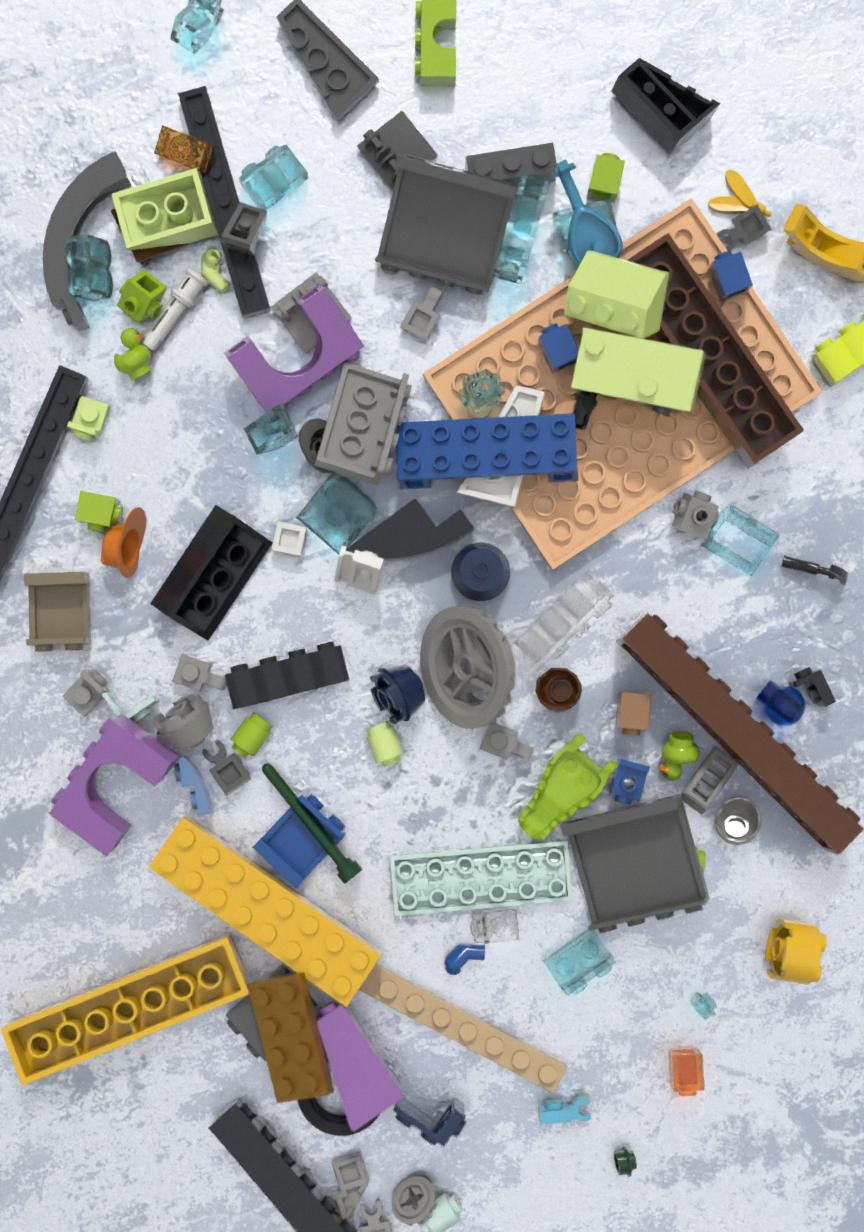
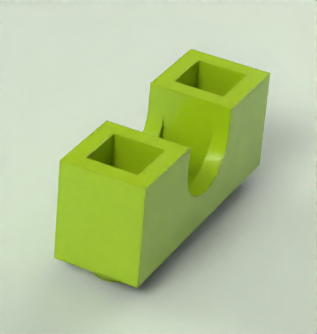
[415,0,457,87]

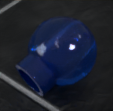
[756,680,805,726]

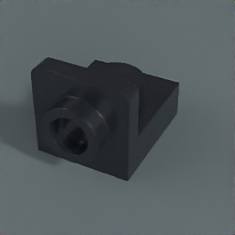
[789,667,836,707]

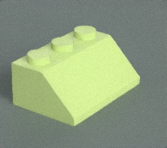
[564,250,669,339]

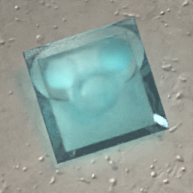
[296,472,379,555]

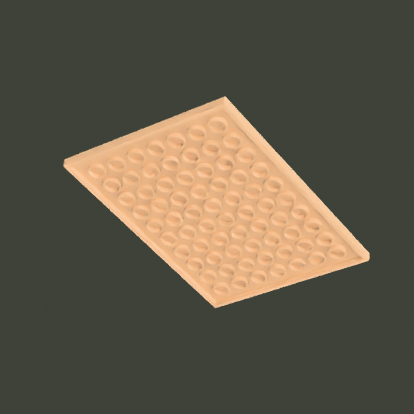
[423,198,822,571]

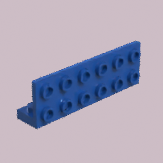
[397,413,578,489]

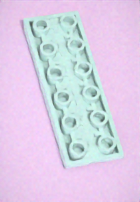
[390,841,573,916]

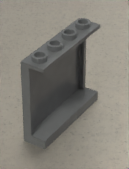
[375,153,518,295]
[561,794,710,933]

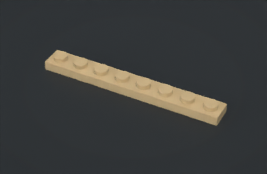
[359,964,567,1094]

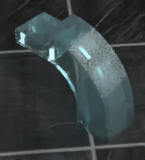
[493,174,550,285]

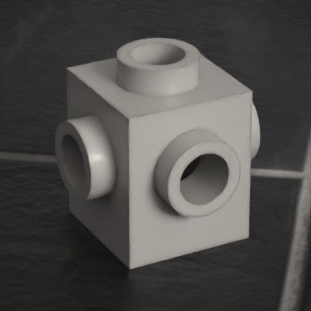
[672,490,719,539]

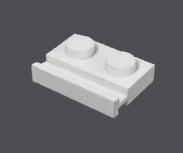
[334,545,384,594]

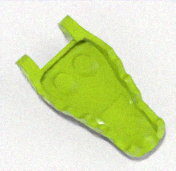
[518,733,618,840]

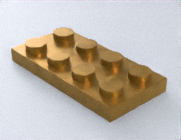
[247,972,334,1103]

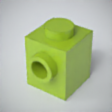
[586,153,625,203]
[74,491,123,533]

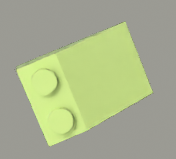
[112,168,218,250]

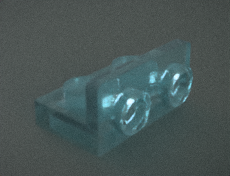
[542,928,616,996]

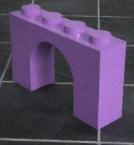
[223,284,364,415]
[49,714,180,856]

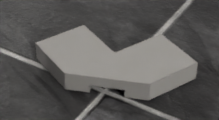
[323,1151,369,1220]

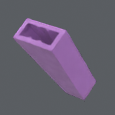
[317,1001,404,1132]

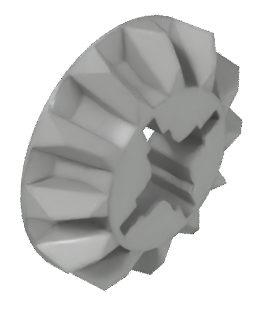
[392,1176,437,1227]

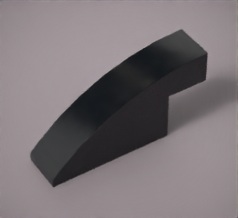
[346,498,475,561]

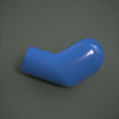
[444,944,485,975]

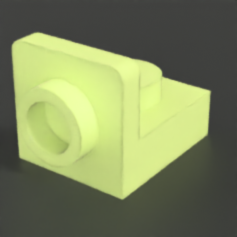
[67,396,111,442]

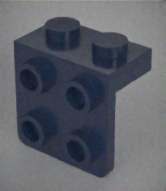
[394,1097,466,1147]

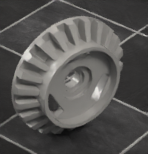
[420,605,515,729]

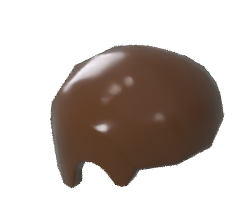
[535,668,582,712]

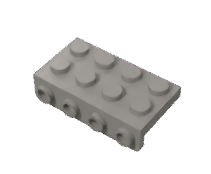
[314,362,412,485]

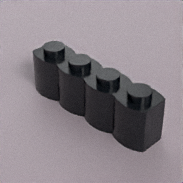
[225,641,350,709]

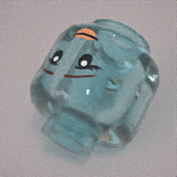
[459,369,505,413]

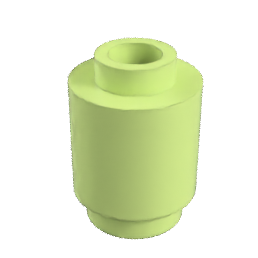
[366,721,404,767]

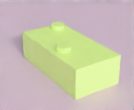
[571,328,706,413]

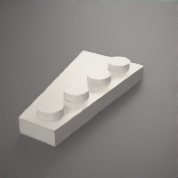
[457,385,545,508]

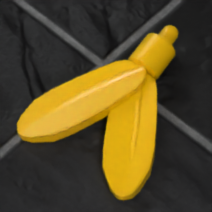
[708,169,772,217]

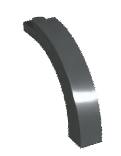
[43,150,132,332]

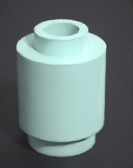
[419,1193,463,1232]

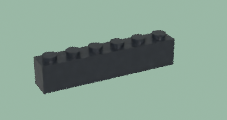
[209,1099,358,1232]

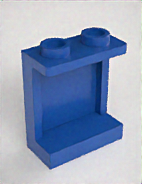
[252,793,347,888]

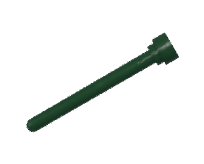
[262,763,362,884]

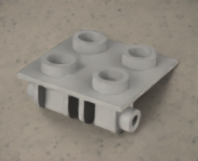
[270,272,352,353]

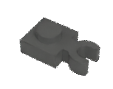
[716,205,772,251]
[202,740,251,796]

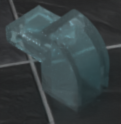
[170,0,224,54]

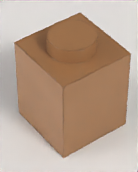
[615,692,651,736]

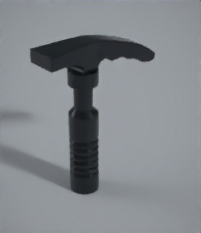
[782,555,848,585]

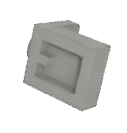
[62,670,110,717]

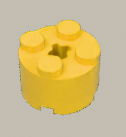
[765,919,827,985]

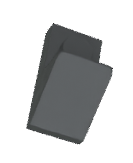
[221,202,268,256]

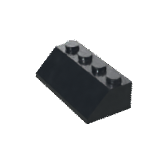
[150,505,273,641]

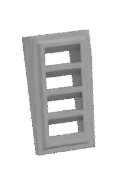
[680,747,739,814]

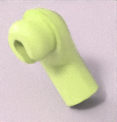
[201,249,231,294]

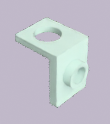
[102,692,159,723]

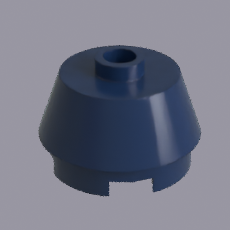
[451,542,510,601]
[369,665,425,724]

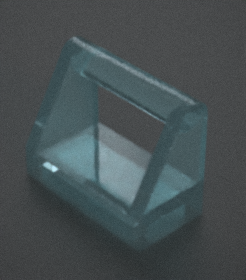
[701,503,780,576]

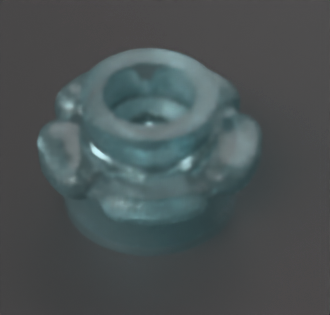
[690,992,717,1020]

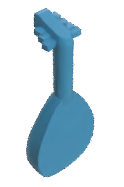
[550,159,623,268]

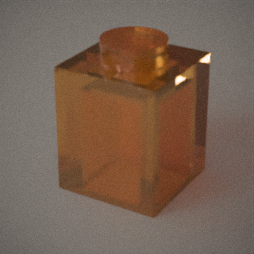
[668,1048,705,1096]

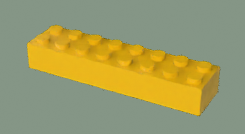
[149,817,384,1007]
[0,933,250,1086]

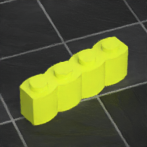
[812,314,864,386]

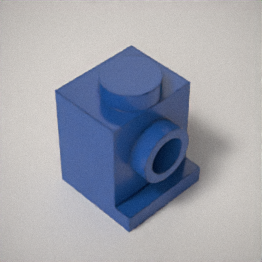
[609,758,650,805]

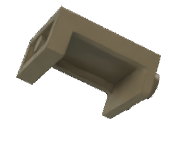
[24,572,91,652]

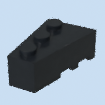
[611,57,721,154]

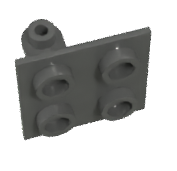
[357,110,438,191]

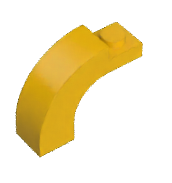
[783,204,864,283]

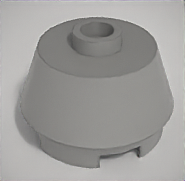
[153,694,213,751]

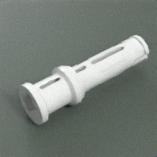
[141,267,209,352]

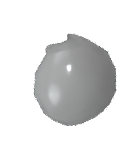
[715,797,762,846]

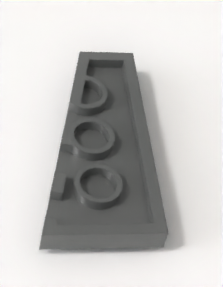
[276,0,379,122]

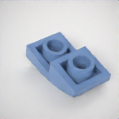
[174,756,213,815]

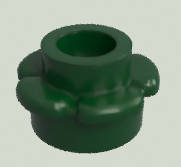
[614,1146,637,1177]

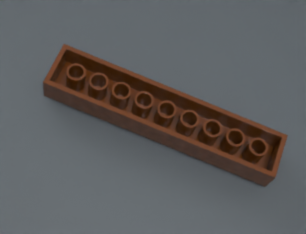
[616,613,864,855]

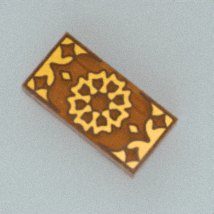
[154,125,214,173]

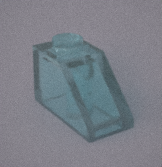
[244,403,298,455]

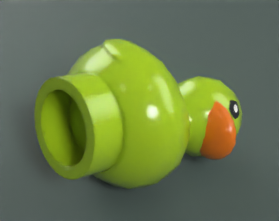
[114,328,152,380]
[658,731,700,781]

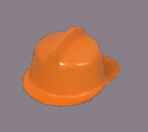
[100,507,146,578]

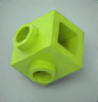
[116,269,168,324]

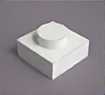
[272,521,307,557]

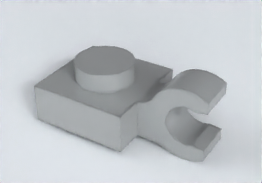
[400,287,443,342]
[172,654,226,692]
[480,723,534,760]

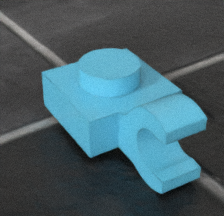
[538,1096,591,1124]

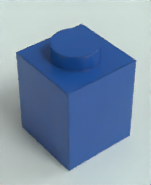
[708,251,753,301]
[537,323,579,374]

